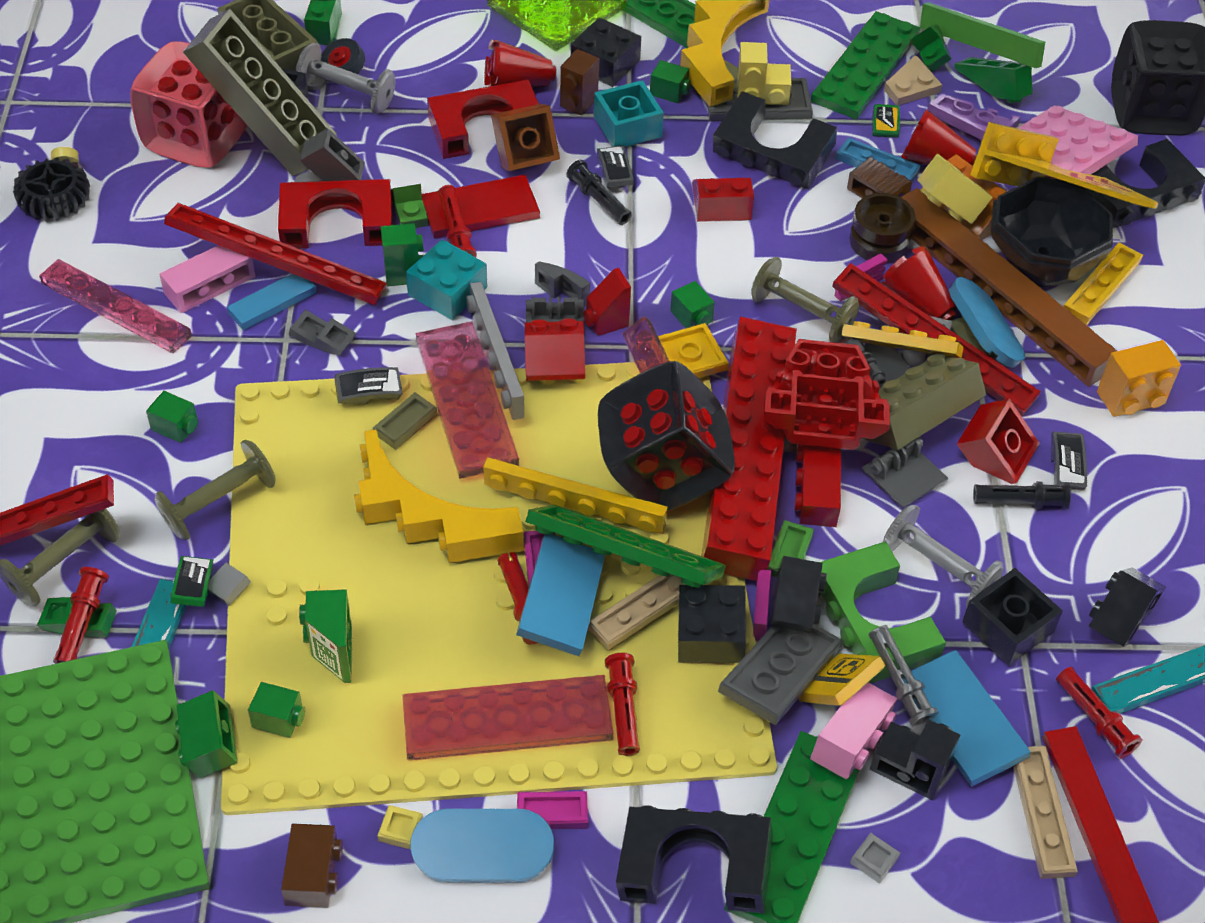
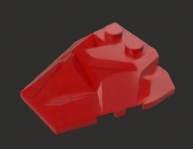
[764,339,890,450]

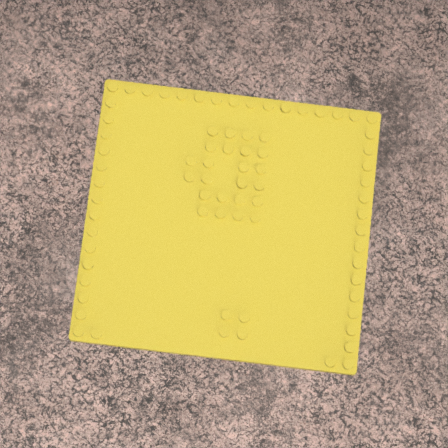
[221,361,777,816]

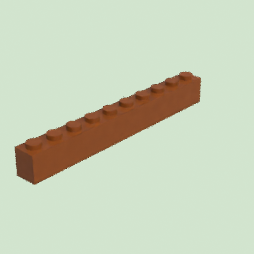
[901,188,1117,387]

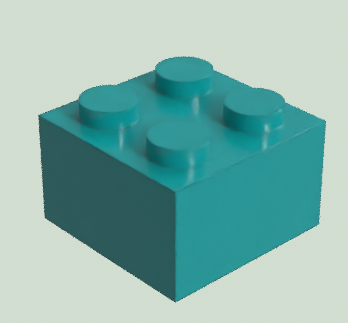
[594,80,664,147]
[406,239,487,320]

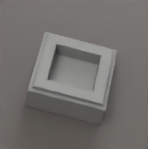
[208,562,251,606]
[850,833,900,884]

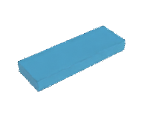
[836,137,920,182]
[227,274,317,331]

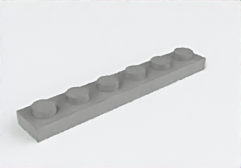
[466,282,524,420]

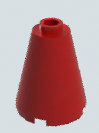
[484,40,556,88]
[901,110,977,166]
[881,246,957,321]

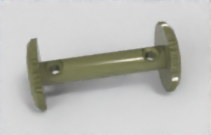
[751,257,859,343]
[155,440,276,540]
[0,509,120,606]

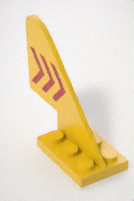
[970,122,1158,209]

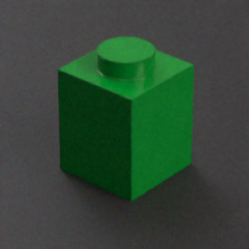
[650,60,691,104]
[670,281,715,328]
[146,390,198,443]
[248,682,305,738]

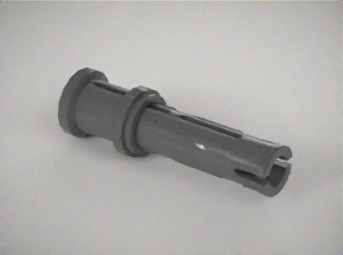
[868,625,939,727]

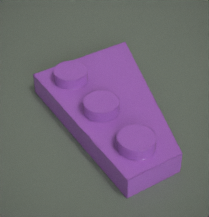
[928,94,1021,142]

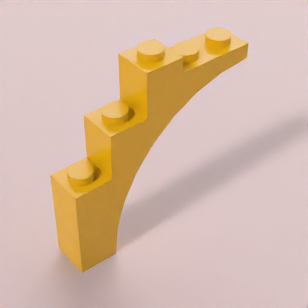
[680,0,769,107]
[354,429,525,563]

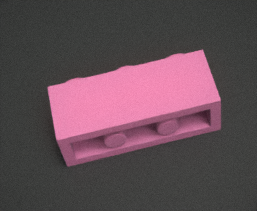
[159,245,255,313]
[810,683,897,780]

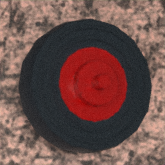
[321,38,365,74]

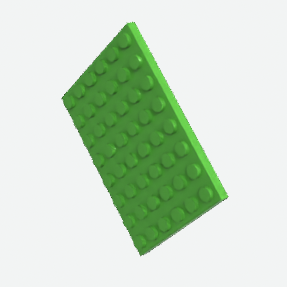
[0,639,210,923]

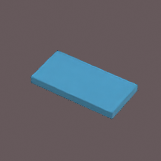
[516,534,605,656]
[902,650,1031,787]

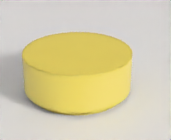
[51,147,79,164]

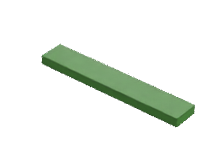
[920,2,1046,68]

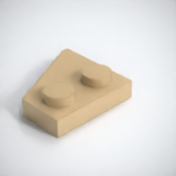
[884,56,942,106]

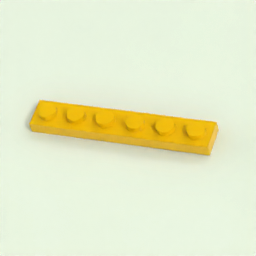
[483,457,667,534]

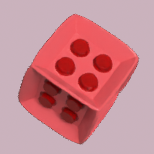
[130,41,247,168]

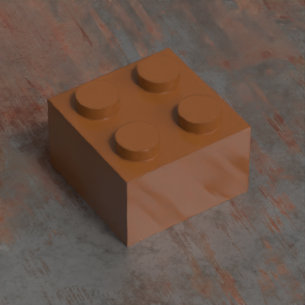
[491,104,560,171]

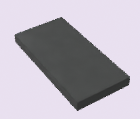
[707,78,813,121]
[718,624,843,725]

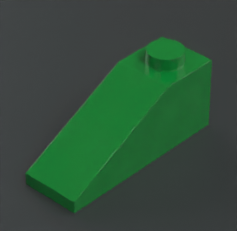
[954,57,1033,103]

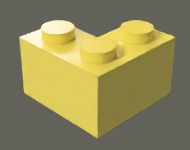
[737,42,791,105]
[917,153,993,224]

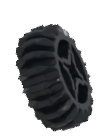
[13,157,90,222]

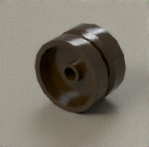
[849,193,916,263]

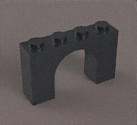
[713,91,837,189]
[1082,139,1205,228]
[616,805,773,913]

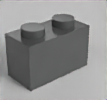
[300,128,365,181]

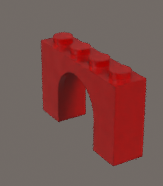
[427,80,539,159]
[278,179,392,249]

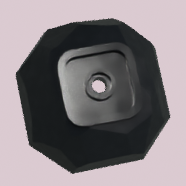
[991,176,1113,287]

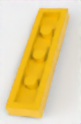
[1063,242,1143,325]
[842,321,964,358]

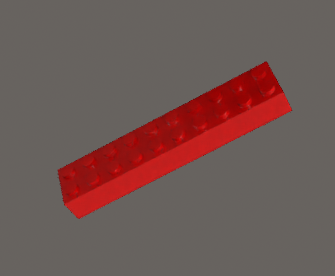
[701,316,797,581]

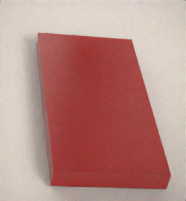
[422,175,540,238]

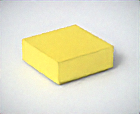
[377,805,423,850]

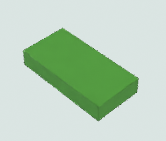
[767,520,814,577]

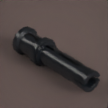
[566,160,632,225]
[973,481,1071,509]

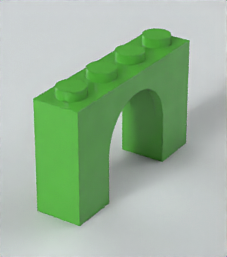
[821,541,946,684]

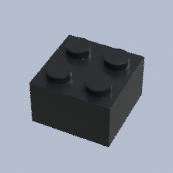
[571,17,642,87]
[962,568,1063,666]
[678,585,746,663]

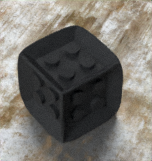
[1111,20,1205,135]

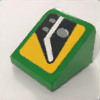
[872,104,900,137]

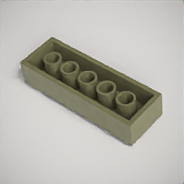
[183,8,337,176]

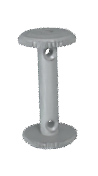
[296,43,396,114]
[883,505,1004,607]

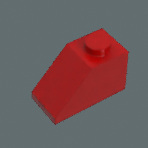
[583,267,631,336]

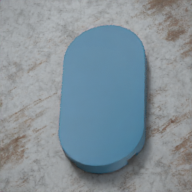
[949,277,1025,368]
[411,808,554,883]

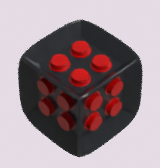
[598,361,735,511]

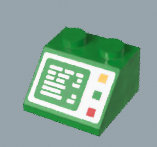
[299,589,352,683]

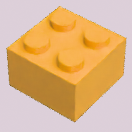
[1097,340,1181,417]

